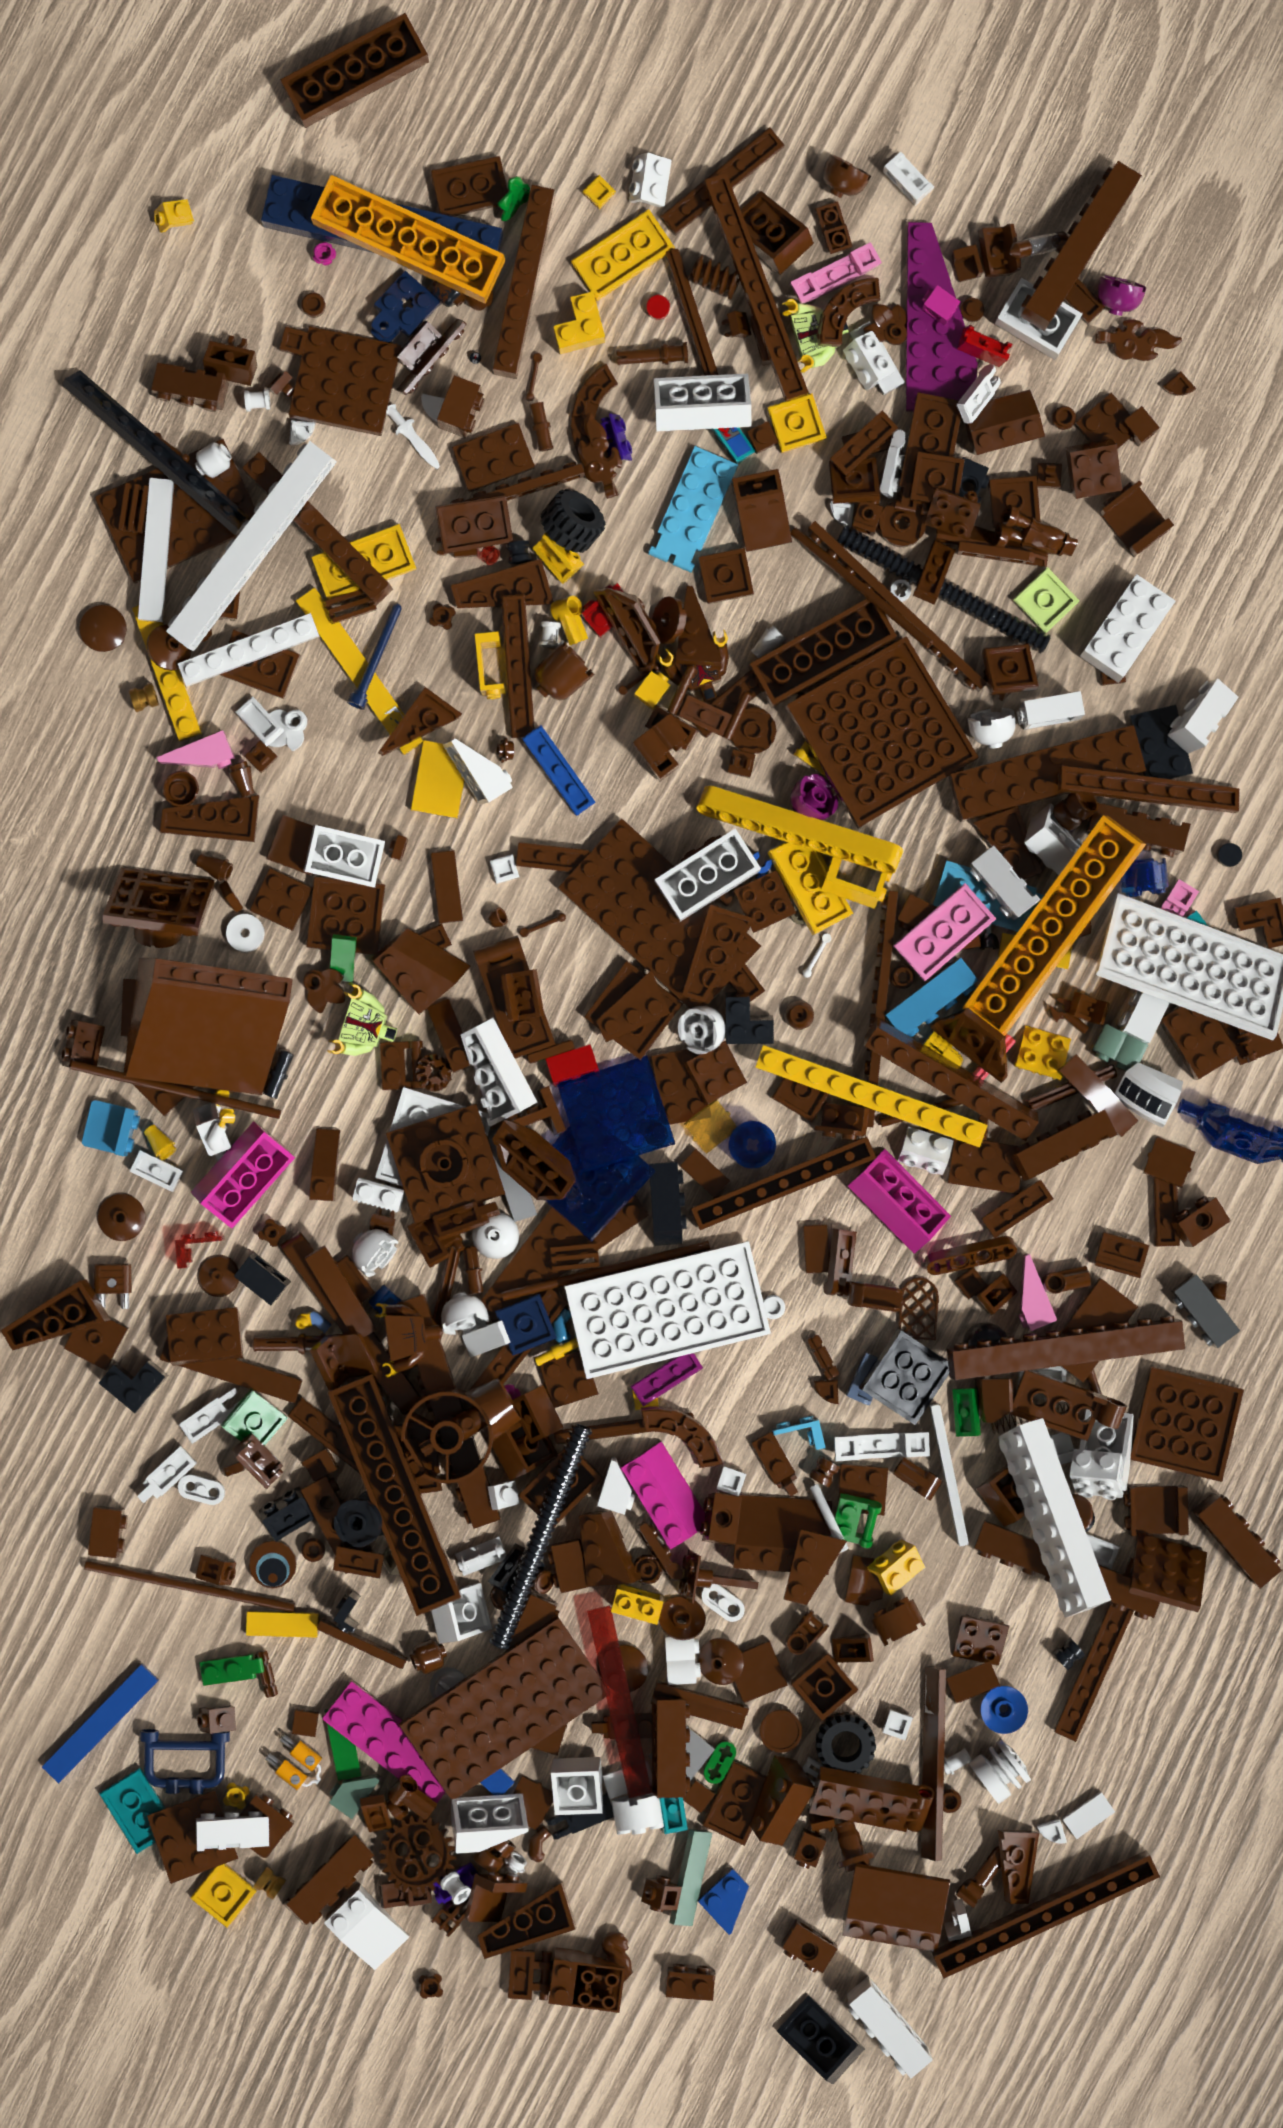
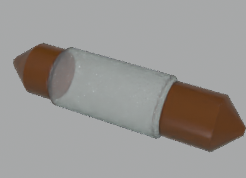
[1009,231,1070,259]

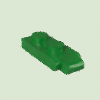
[199,1654,264,1686]

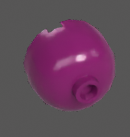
[1098,275,1147,316]
[790,774,838,820]

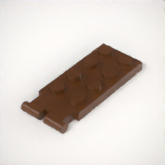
[895,392,961,516]

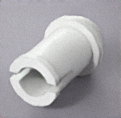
[944,1748,972,1775]

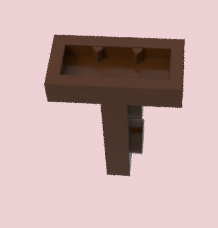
[504,1086,566,1135]

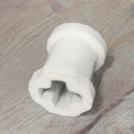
[244,388,271,412]
[539,621,561,648]
[440,1872,471,1904]

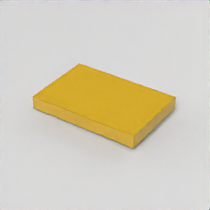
[411,740,465,819]

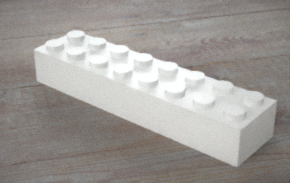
[998,1418,1111,1618]

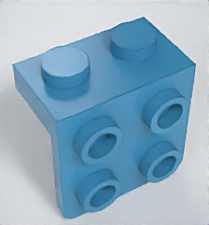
[82,1100,140,1156]

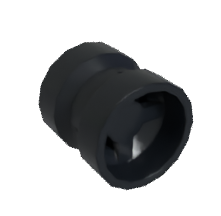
[1052,1637,1085,1670]

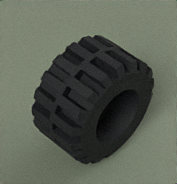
[540,489,606,553]
[815,1712,876,1774]

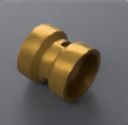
[129,683,159,713]
[253,1867,286,1900]

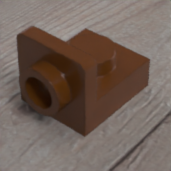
[195,1555,236,1585]

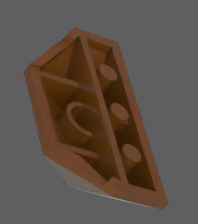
[593,588,660,672]
[492,1120,576,1200]

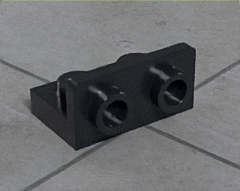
[259,1486,315,1542]

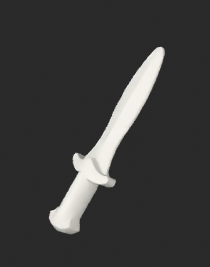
[387,404,440,469]

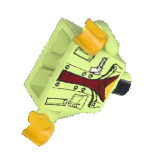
[782,299,849,373]
[327,982,398,1056]

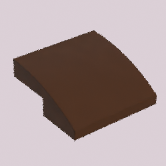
[266,815,314,876]

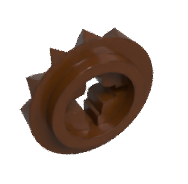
[416,1054,452,1092]

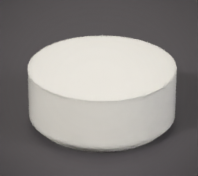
[763,1295,785,1319]

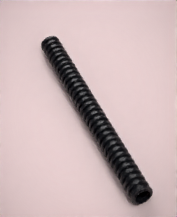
[837,525,1051,654]
[489,1423,592,1649]

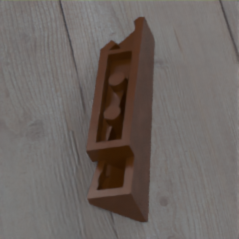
[935,526,1048,567]

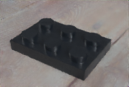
[1129,705,1193,779]

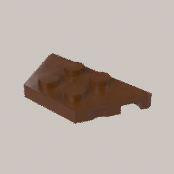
[930,1008,1008,1083]

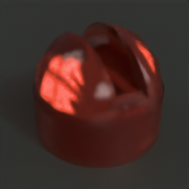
[479,546,500,565]

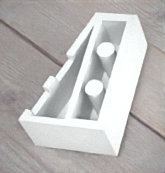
[1168,678,1238,754]
[1024,803,1082,875]
[970,846,1041,921]
[196,1811,269,1851]

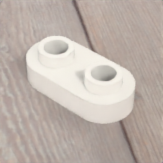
[178,1474,225,1505]
[701,1584,745,1622]

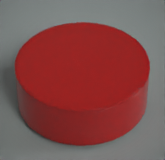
[646,295,670,320]

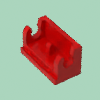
[957,325,1013,367]
[546,1044,600,1087]

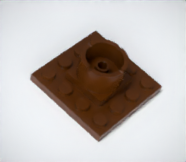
[102,867,215,948]
[386,1104,505,1223]

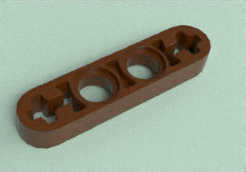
[924,1236,1017,1275]

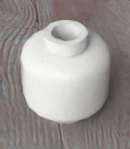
[195,442,232,478]

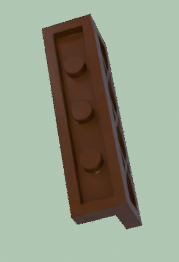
[650,1680,749,1730]

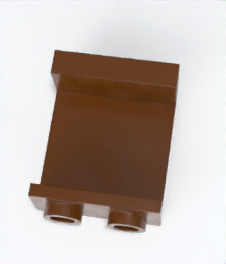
[1100,480,1174,557]
[1124,1485,1189,1536]

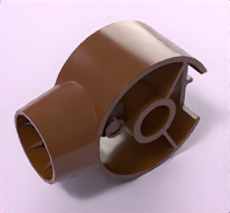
[401,1378,522,1484]

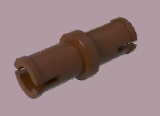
[529,402,554,452]

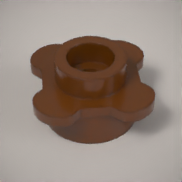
[429,604,456,630]
[496,738,514,763]
[258,1219,286,1247]
[419,1973,443,1999]

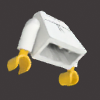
[193,1089,235,1161]

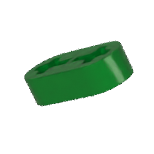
[704,1740,736,1784]

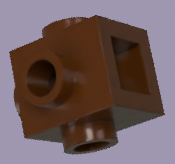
[641,1875,682,1912]

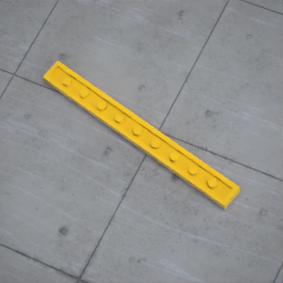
[755,1045,988,1148]

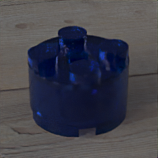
[1120,858,1169,897]
[728,1121,776,1169]

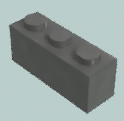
[1171,1274,1240,1348]

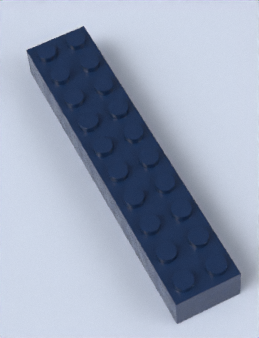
[261,175,503,253]

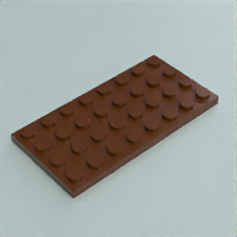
[558,819,761,1016]
[399,1616,611,1800]

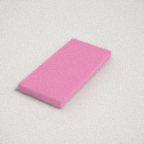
[894,883,996,982]

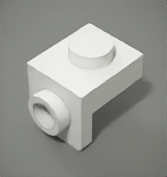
[488,1481,519,1510]

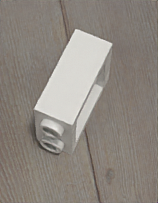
[1017,691,1085,730]

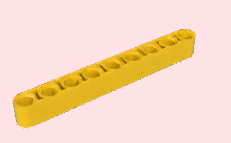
[696,785,903,874]

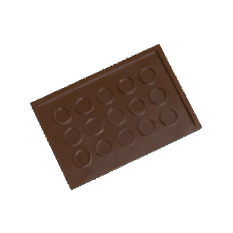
[95,439,255,584]

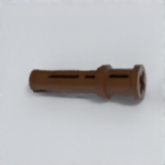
[616,342,688,366]
[253,1333,326,1355]

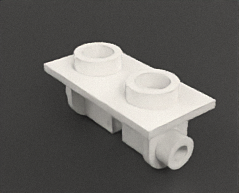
[455,1537,507,1576]

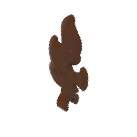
[1095,320,1182,361]
[578,412,622,499]

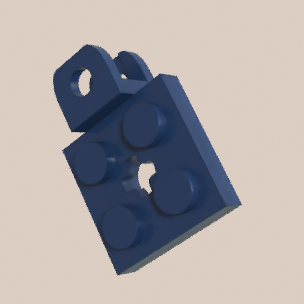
[371,271,441,343]

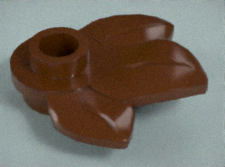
[863,304,907,346]
[303,969,345,1013]

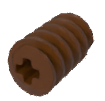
[688,254,740,300]

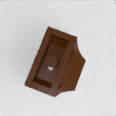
[844,1554,884,1606]

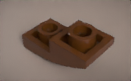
[815,201,853,254]

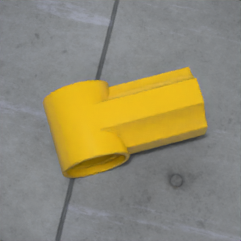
[551,595,588,645]

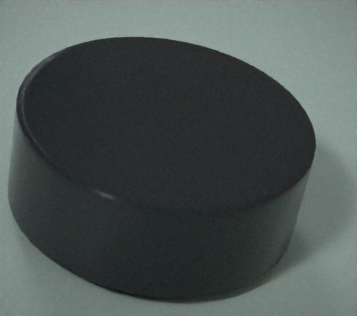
[1217,843,1242,867]

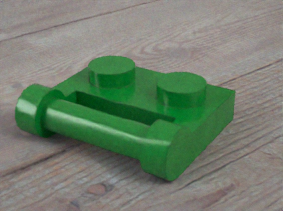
[831,1493,882,1548]

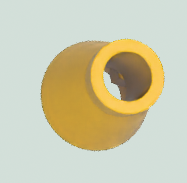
[144,1124,177,1160]

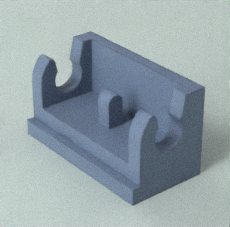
[846,1352,878,1406]

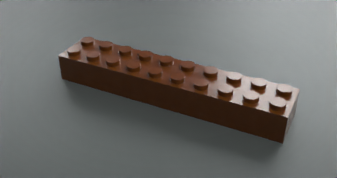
[328,1374,463,1616]

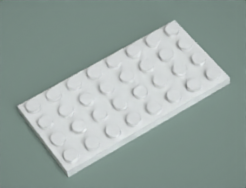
[1095,893,1283,1040]
[564,1241,771,1379]

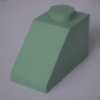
[329,1774,381,1819]

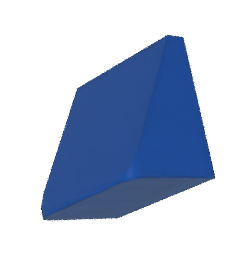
[369,1285,402,1314]

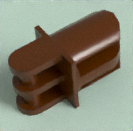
[431,1896,470,1937]

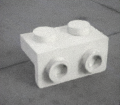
[629,153,671,207]
[843,331,895,391]
[898,1127,954,1175]

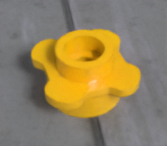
[223,1782,250,1809]

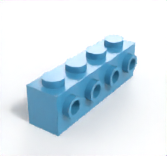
[885,958,978,1037]

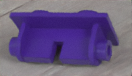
[601,414,632,461]
[433,1862,479,1904]

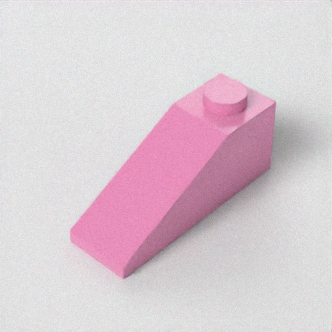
[157,730,236,769]
[1018,1254,1057,1331]

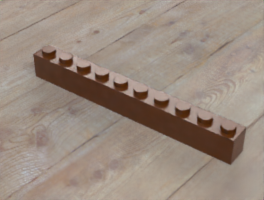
[396,1293,501,1529]
[947,1315,1185,1380]
[931,1850,1160,1979]

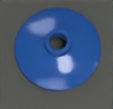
[980,1686,1028,1734]

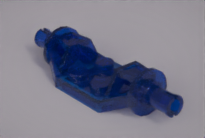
[1177,1098,1283,1164]

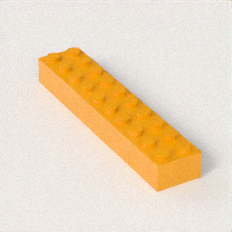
[963,815,1146,1036]

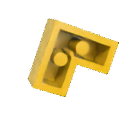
[553,291,605,354]

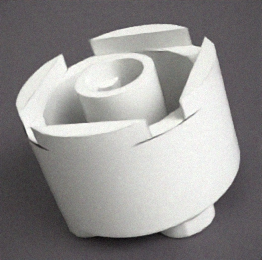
[612,1792,664,1835]

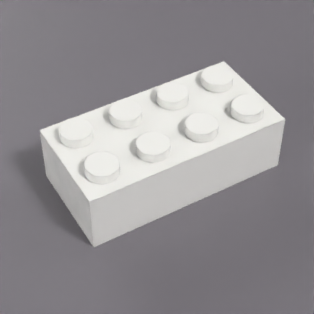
[654,373,751,431]
[1080,574,1175,683]
[655,828,761,922]
[847,1976,933,2078]

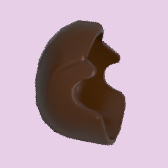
[162,771,199,807]

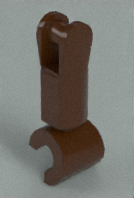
[956,1846,1001,1908]

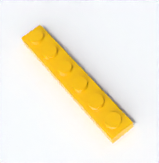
[132,605,202,742]

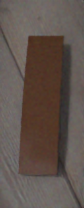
[1058,1054,1138,1137]
[304,1245,377,1338]

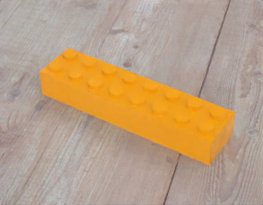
[311,175,505,304]

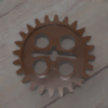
[379,1816,457,1895]

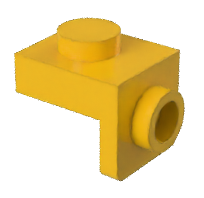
[154,199,194,233]

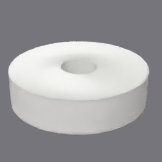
[226,914,265,952]

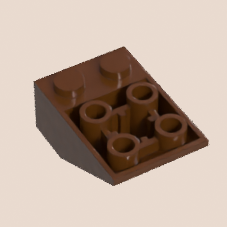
[731,469,792,552]
[548,1947,626,2013]

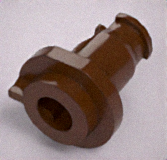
[834,1821,875,1873]

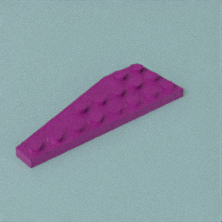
[906,222,977,412]

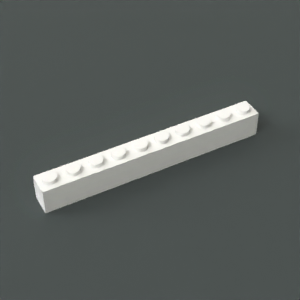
[166,441,337,651]

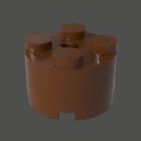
[871,1597,926,1646]

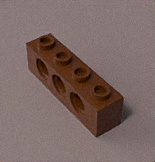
[301,1475,373,1574]

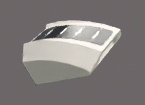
[1115,1063,1183,1128]

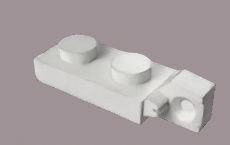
[137,1446,197,1503]

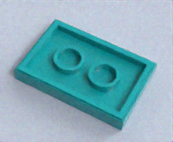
[99,1767,166,1854]

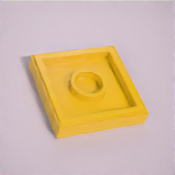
[767,393,827,453]
[190,1863,258,1928]

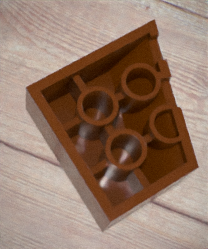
[371,928,471,1015]

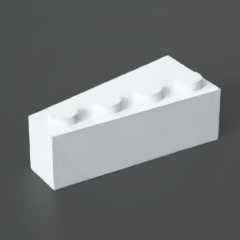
[461,1018,537,1127]

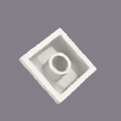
[597,1457,635,1515]
[432,1583,492,1644]
[551,1757,603,1815]

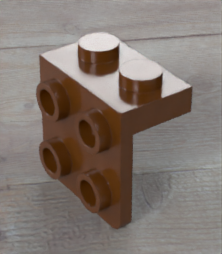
[309,1332,378,1391]
[239,1792,295,1858]
[465,1872,528,1922]

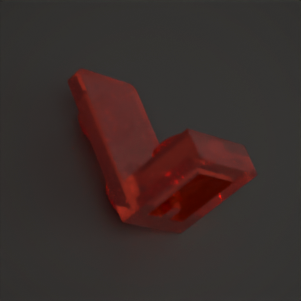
[175,1231,225,1269]

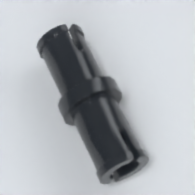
[263,1049,294,1099]

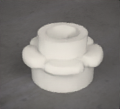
[504,1852,527,1874]

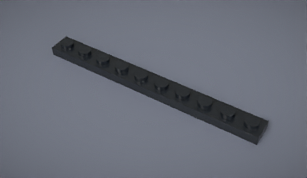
[63,370,251,535]

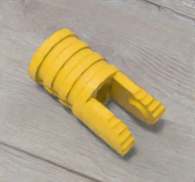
[923,1031,964,1067]

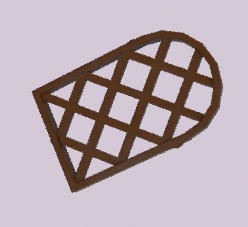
[898,1278,939,1341]

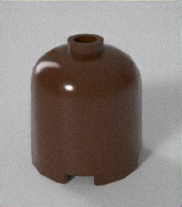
[535,640,595,701]

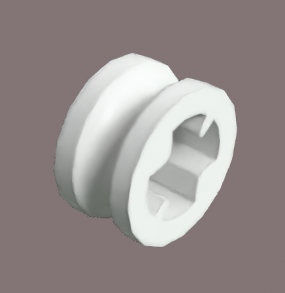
[890,579,912,602]

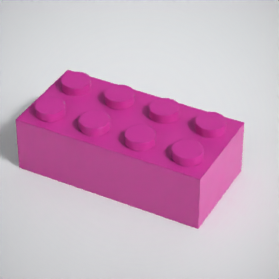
[190,1121,295,1228]

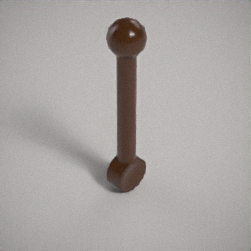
[525,353,542,402]
[154,433,190,462]
[619,662,661,695]
[519,913,566,938]

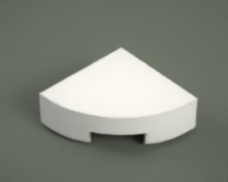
[421,394,445,422]
[289,420,315,445]
[830,501,854,528]
[1037,1819,1067,1844]

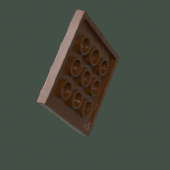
[289,326,402,436]
[1130,1367,1244,1482]

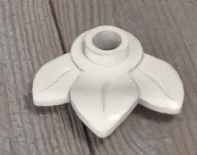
[269,709,307,751]

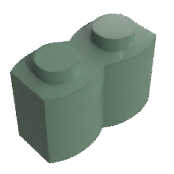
[1092,1024,1148,1072]

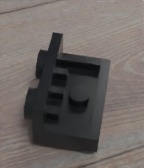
[333,1591,361,1633]

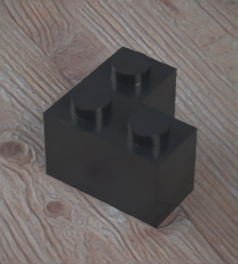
[725,992,774,1044]
[99,1360,169,1413]

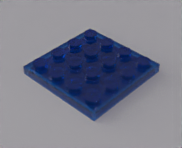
[557,1055,675,1172]
[544,1110,655,1242]

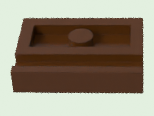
[1094,1232,1150,1278]

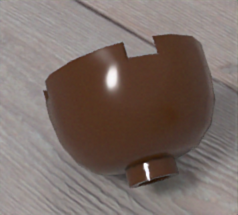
[823,154,871,198]

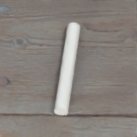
[810,1484,849,1552]

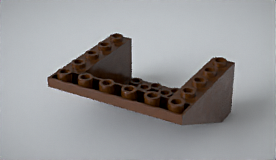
[123,958,293,1095]

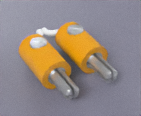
[265,1734,322,1790]

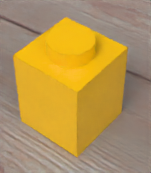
[634,671,670,710]

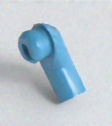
[552,1307,571,1344]

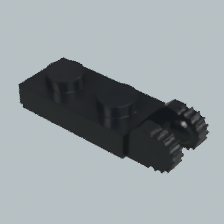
[546,1793,614,1840]

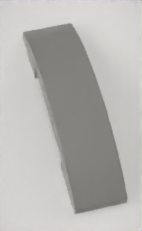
[488,1128,537,1222]

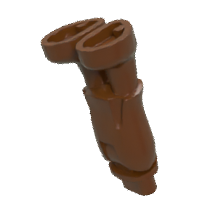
[993,505,1078,556]

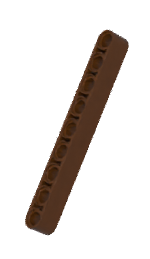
[280,1231,421,1416]

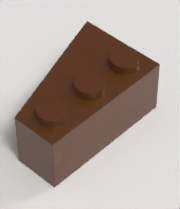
[151,363,229,412]
[579,1510,642,1587]
[750,1755,816,1846]

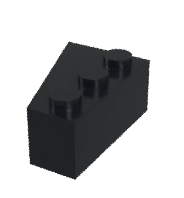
[649,1162,687,1246]

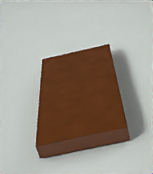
[1060,1278,1138,1383]

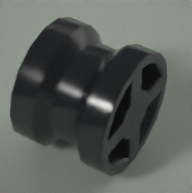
[506,540,532,564]

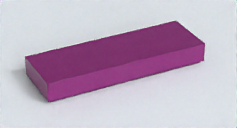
[630,1353,703,1406]

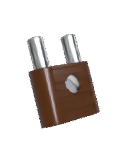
[93,1264,132,1309]

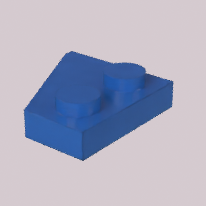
[698,1867,749,1935]

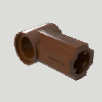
[1041,1266,1091,1294]
[893,1457,943,1501]
[387,1775,437,1820]

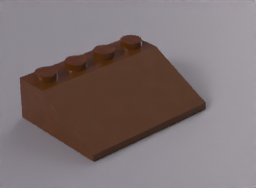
[733,1494,832,1575]
[842,1863,950,1952]

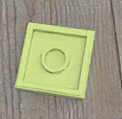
[1012,567,1080,634]

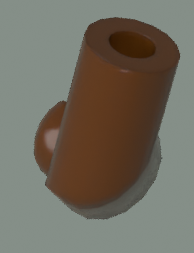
[528,1826,552,1862]

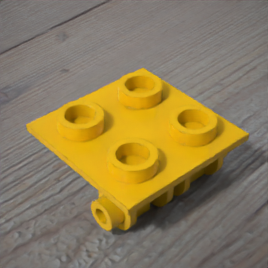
[1014,1026,1071,1080]

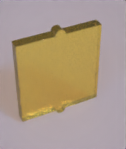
[684,1100,739,1154]

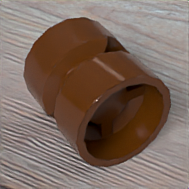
[1053,793,1098,831]
[472,1840,516,1873]

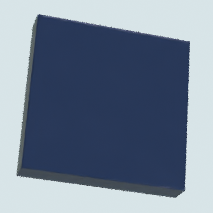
[495,1294,557,1355]

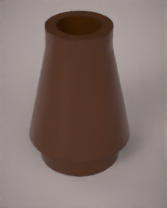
[228,761,255,797]
[196,854,233,881]

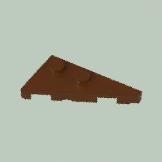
[676,586,722,667]
[378,687,462,756]

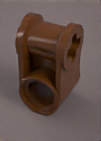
[785,1609,829,1655]

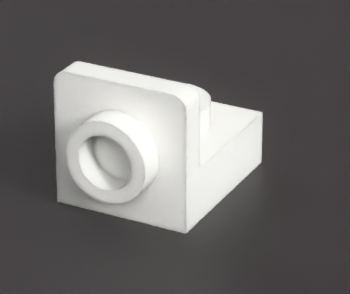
[944,1899,972,1941]

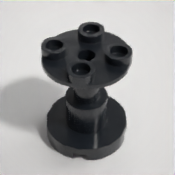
[334,1491,384,1547]

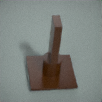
[679,1549,759,1604]

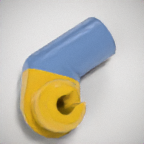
[295,1311,332,1333]

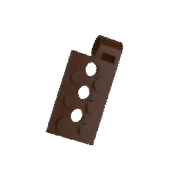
[1010,1370,1127,1441]

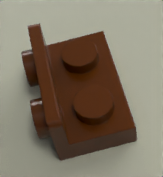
[60,1020,105,1068]
[814,1103,869,1140]
[666,1964,716,2001]

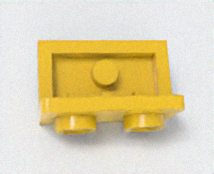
[532,533,584,584]
[867,1539,925,1596]

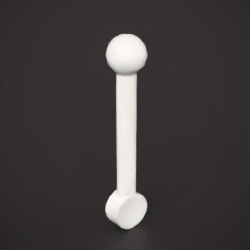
[802,934,831,978]

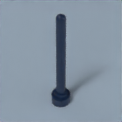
[347,604,402,710]

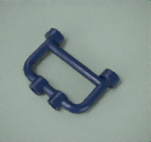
[140,1729,230,1794]

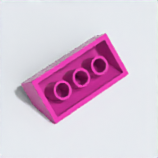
[848,1149,951,1254]
[621,1441,706,1550]

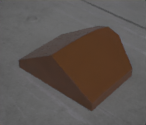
[975,1378,1013,1423]

